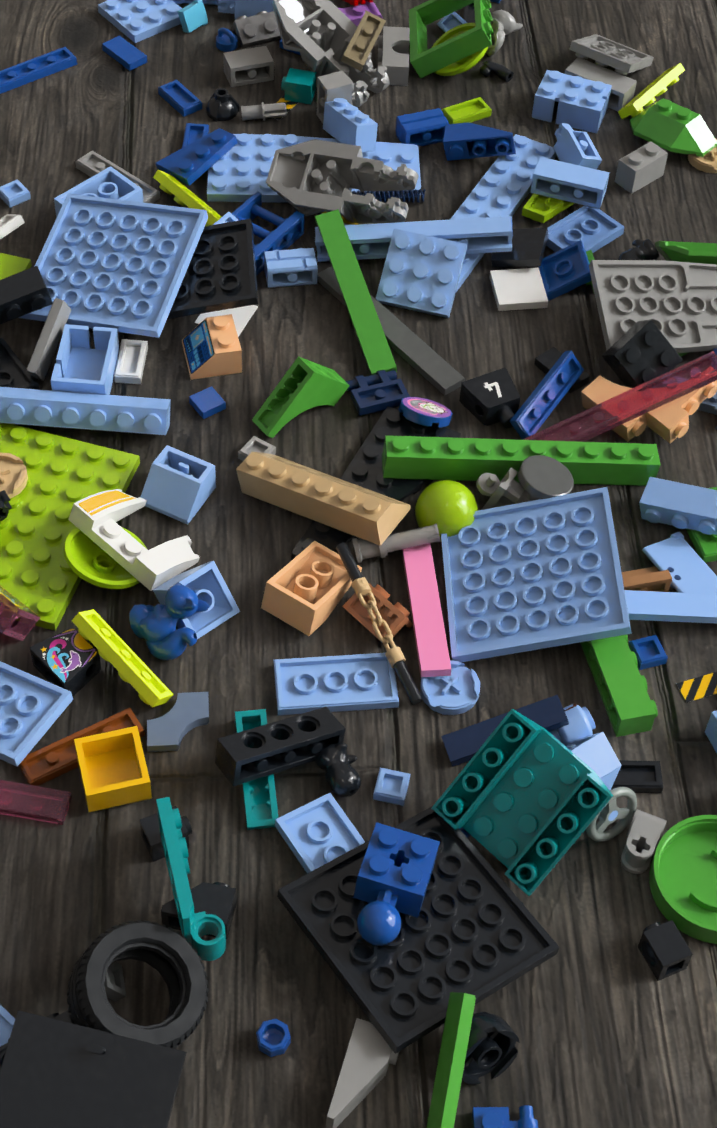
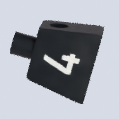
[459,368,520,429]

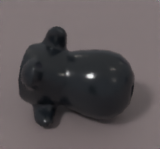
[618,239,659,260]
[316,743,361,797]

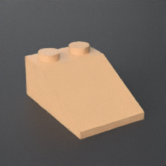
[261,541,362,636]

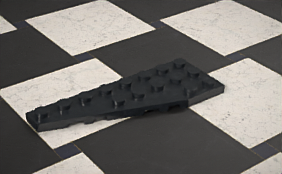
[291,406,461,561]

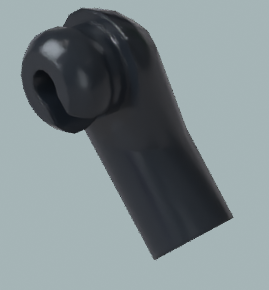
[479,60,514,82]

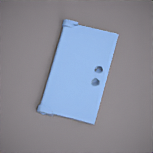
[642,532,717,594]

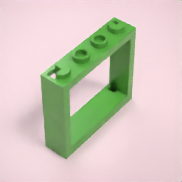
[409,0,493,78]

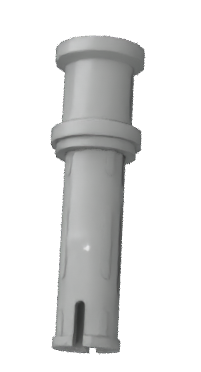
[352,524,440,564]

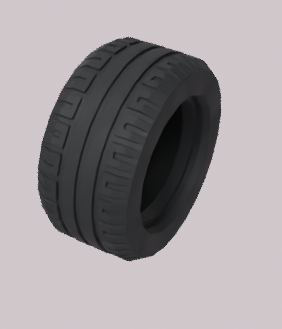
[67,920,209,1054]

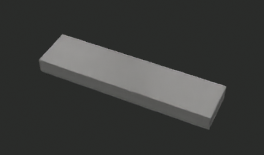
[75,151,160,204]

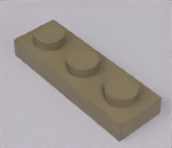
[341,10,386,71]

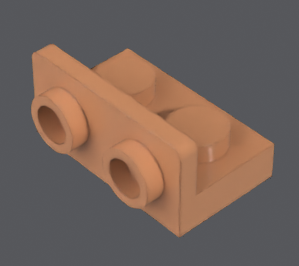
[342,584,413,644]

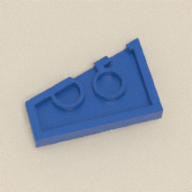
[155,128,238,186]

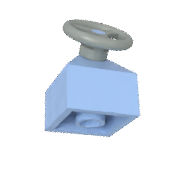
[566,732,637,842]

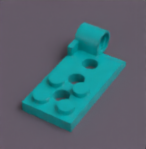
[156,797,226,961]

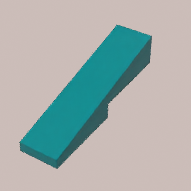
[235,709,279,830]

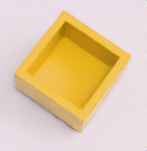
[74,726,152,812]

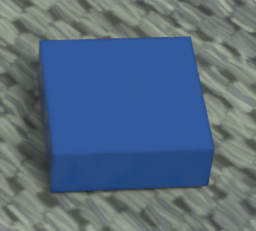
[189,386,226,419]
[628,635,668,670]

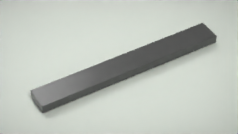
[317,266,465,396]

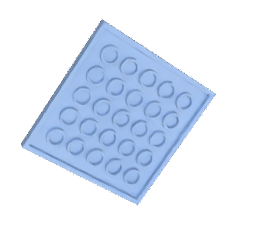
[19,194,208,338]
[441,487,632,662]

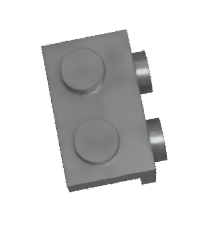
[231,11,281,48]

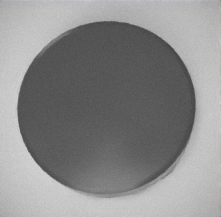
[517,455,574,501]

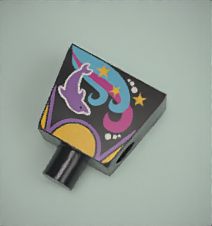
[30,628,101,696]

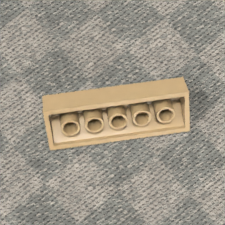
[236,452,411,546]

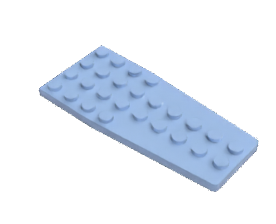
[207,133,421,203]

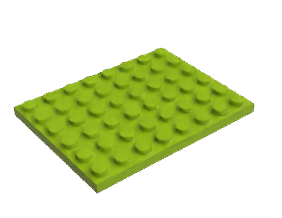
[0,423,140,631]

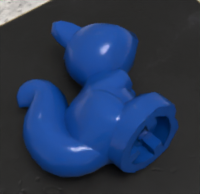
[129,582,209,660]

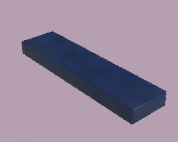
[441,694,569,767]

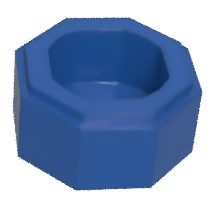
[256,1019,291,1057]

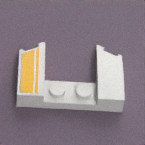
[68,489,200,591]

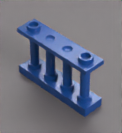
[231,191,304,276]

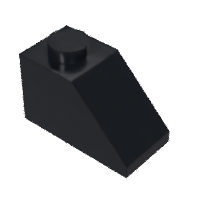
[161,882,237,939]

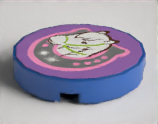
[399,397,453,428]

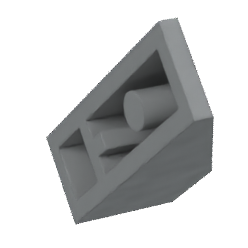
[326,1018,399,1128]

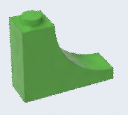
[252,356,350,438]

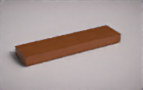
[18,708,145,789]

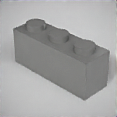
[565,57,637,111]

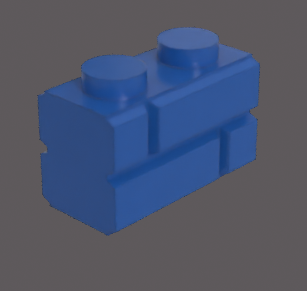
[396,108,449,147]

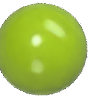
[415,480,478,542]

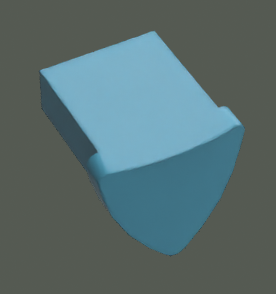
[177,0,208,33]

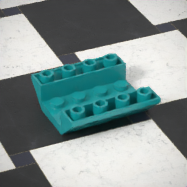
[432,709,613,896]

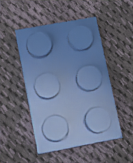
[546,205,624,253]

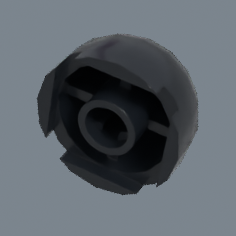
[462,1012,520,1085]

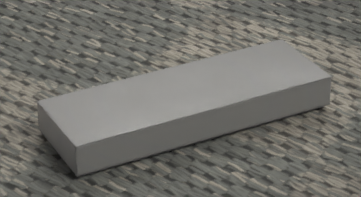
[27,298,72,381]

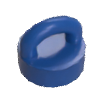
[216,28,238,52]

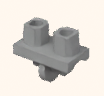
[476,468,525,510]

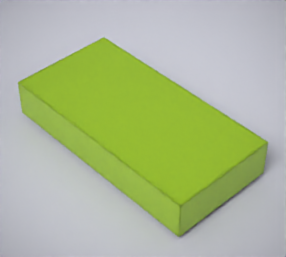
[442,97,492,124]

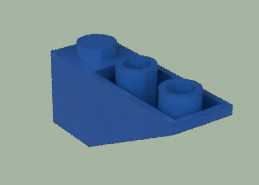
[443,122,516,161]

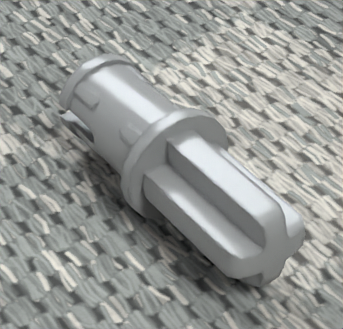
[241,102,287,121]

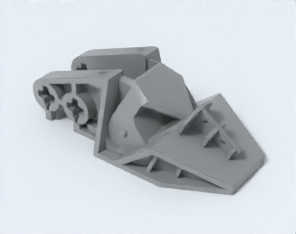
[272,0,390,108]
[266,139,419,223]

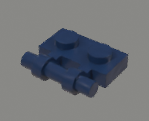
[346,370,410,416]

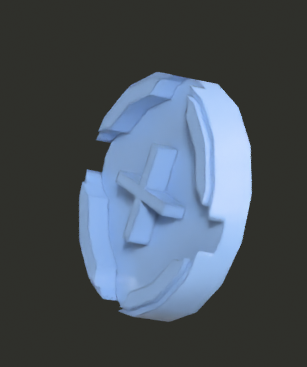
[420,660,480,715]

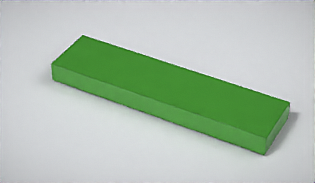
[427,992,476,1128]

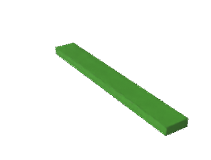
[315,209,397,375]

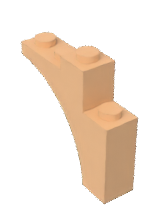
[581,367,717,444]

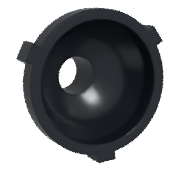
[206,88,240,122]

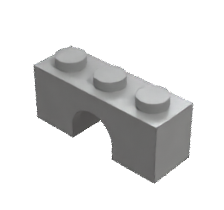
[377,26,410,86]

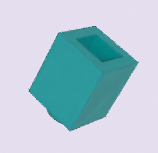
[281,68,316,104]

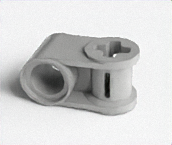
[620,809,667,874]

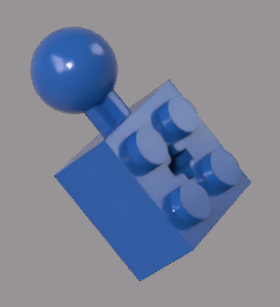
[354,822,440,946]

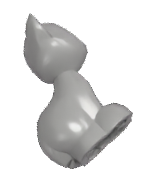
[486,9,523,56]

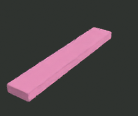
[402,543,451,677]

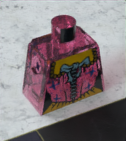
[0,585,41,641]

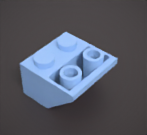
[140,445,216,525]

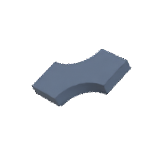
[147,692,209,752]

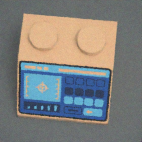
[182,314,242,380]

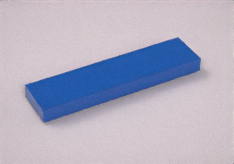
[0,47,77,94]
[510,350,584,440]

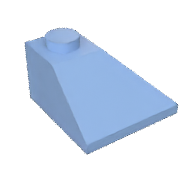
[153,561,240,639]

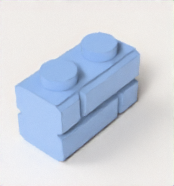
[264,248,318,288]

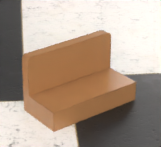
[622,567,672,592]

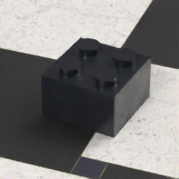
[602,320,683,389]

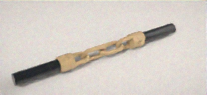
[336,543,423,705]

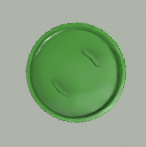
[649,815,717,944]

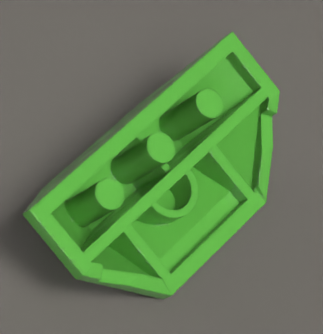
[630,98,717,157]
[655,241,717,265]

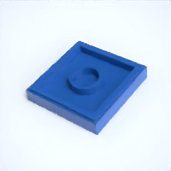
[538,240,592,301]

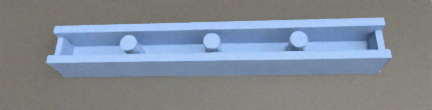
[315,216,513,262]

